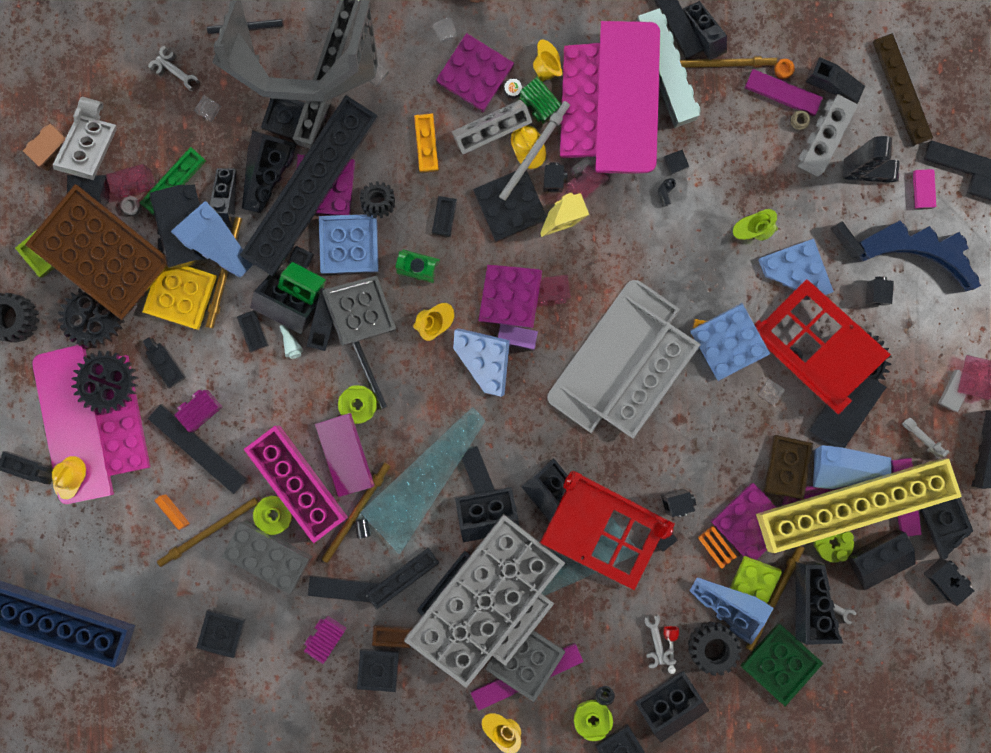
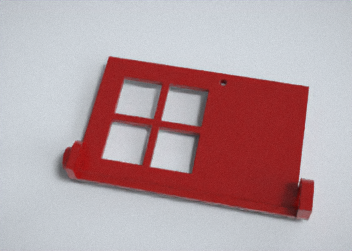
[754,279,891,414]
[540,471,675,590]

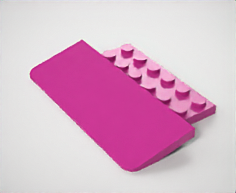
[560,21,660,174]
[32,344,150,504]

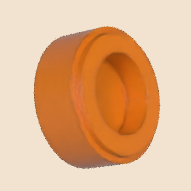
[774,59,795,79]

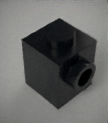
[543,162,567,192]
[866,276,894,306]

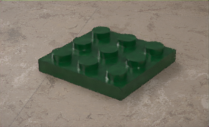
[740,623,824,707]

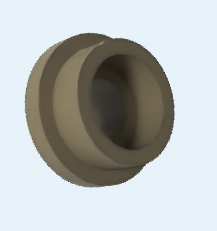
[790,111,810,130]

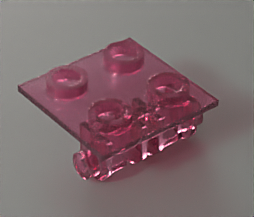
[958,355,991,400]

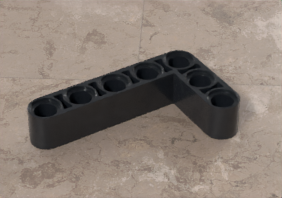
[843,136,900,183]

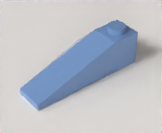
[171,201,253,278]
[813,445,891,489]
[690,578,774,644]

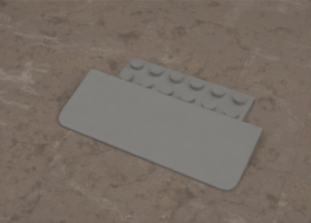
[547,280,701,440]

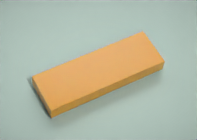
[414,114,439,173]

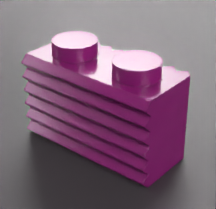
[174,389,223,432]
[304,616,347,664]

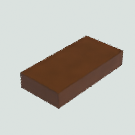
[372,625,412,648]

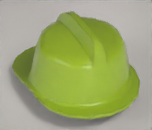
[733,209,778,241]

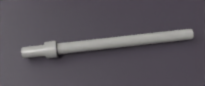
[499,101,570,201]

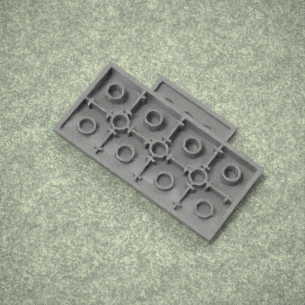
[404,514,565,688]

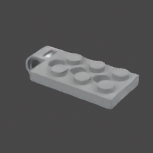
[53,96,117,180]

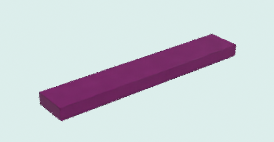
[470,643,584,711]

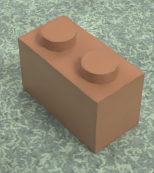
[23,124,66,171]

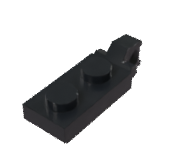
[143,337,186,388]

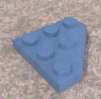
[759,239,834,295]
[453,328,510,397]

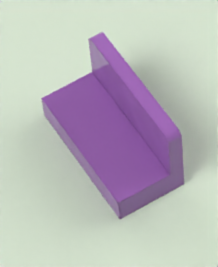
[498,324,538,350]

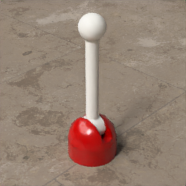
[663,626,679,674]

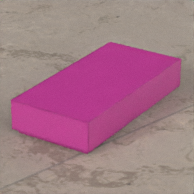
[913,169,937,209]

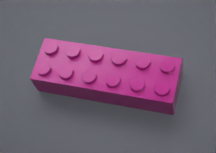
[244,425,348,543]

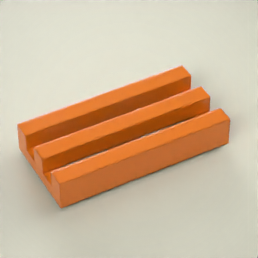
[155,494,190,530]
[697,526,737,569]

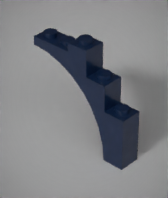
[859,220,981,291]

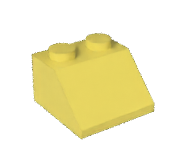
[540,193,589,237]

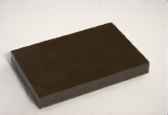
[764,435,813,500]

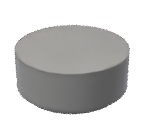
[121,196,142,216]

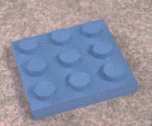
[319,215,379,274]
[690,303,770,381]

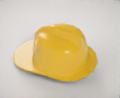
[533,39,562,82]
[510,125,546,169]
[413,303,454,341]
[52,456,86,499]
[481,713,521,753]

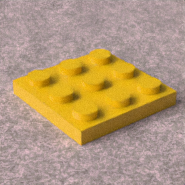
[142,266,217,330]

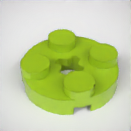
[338,385,377,424]
[253,495,293,535]
[813,531,854,562]
[574,700,613,741]

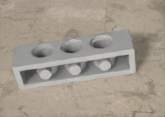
[798,94,858,176]
[451,100,532,154]

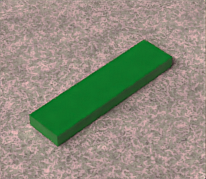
[139,147,206,216]

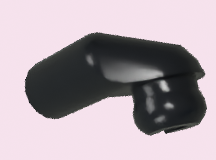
[658,178,676,207]

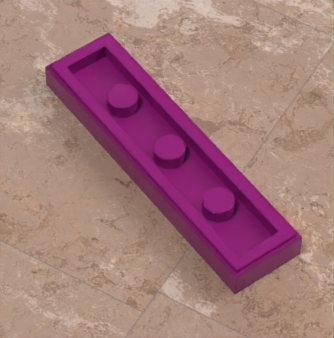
[744,69,823,117]
[891,458,922,536]

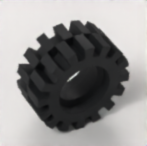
[360,181,395,219]

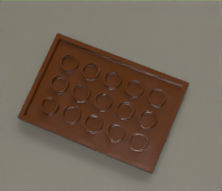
[25,184,168,320]

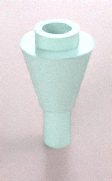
[280,325,303,359]

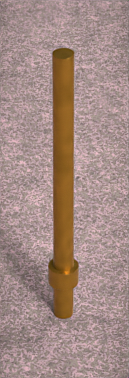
[679,56,777,68]
[206,217,242,329]
[322,462,391,563]
[157,497,259,567]
[746,546,805,651]

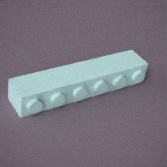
[636,8,700,128]

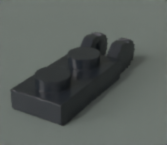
[0,451,54,485]

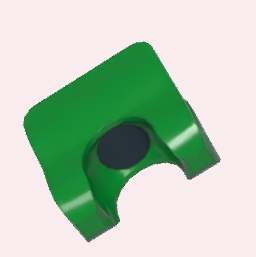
[395,249,440,284]

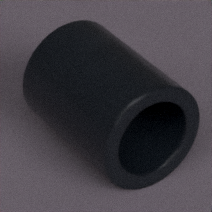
[355,519,371,539]

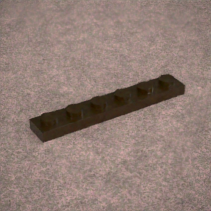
[872,33,933,146]

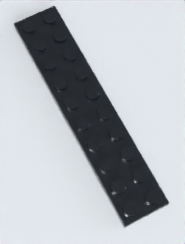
[240,95,379,277]

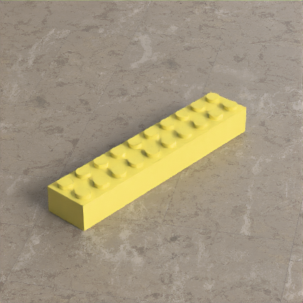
[756,459,962,553]

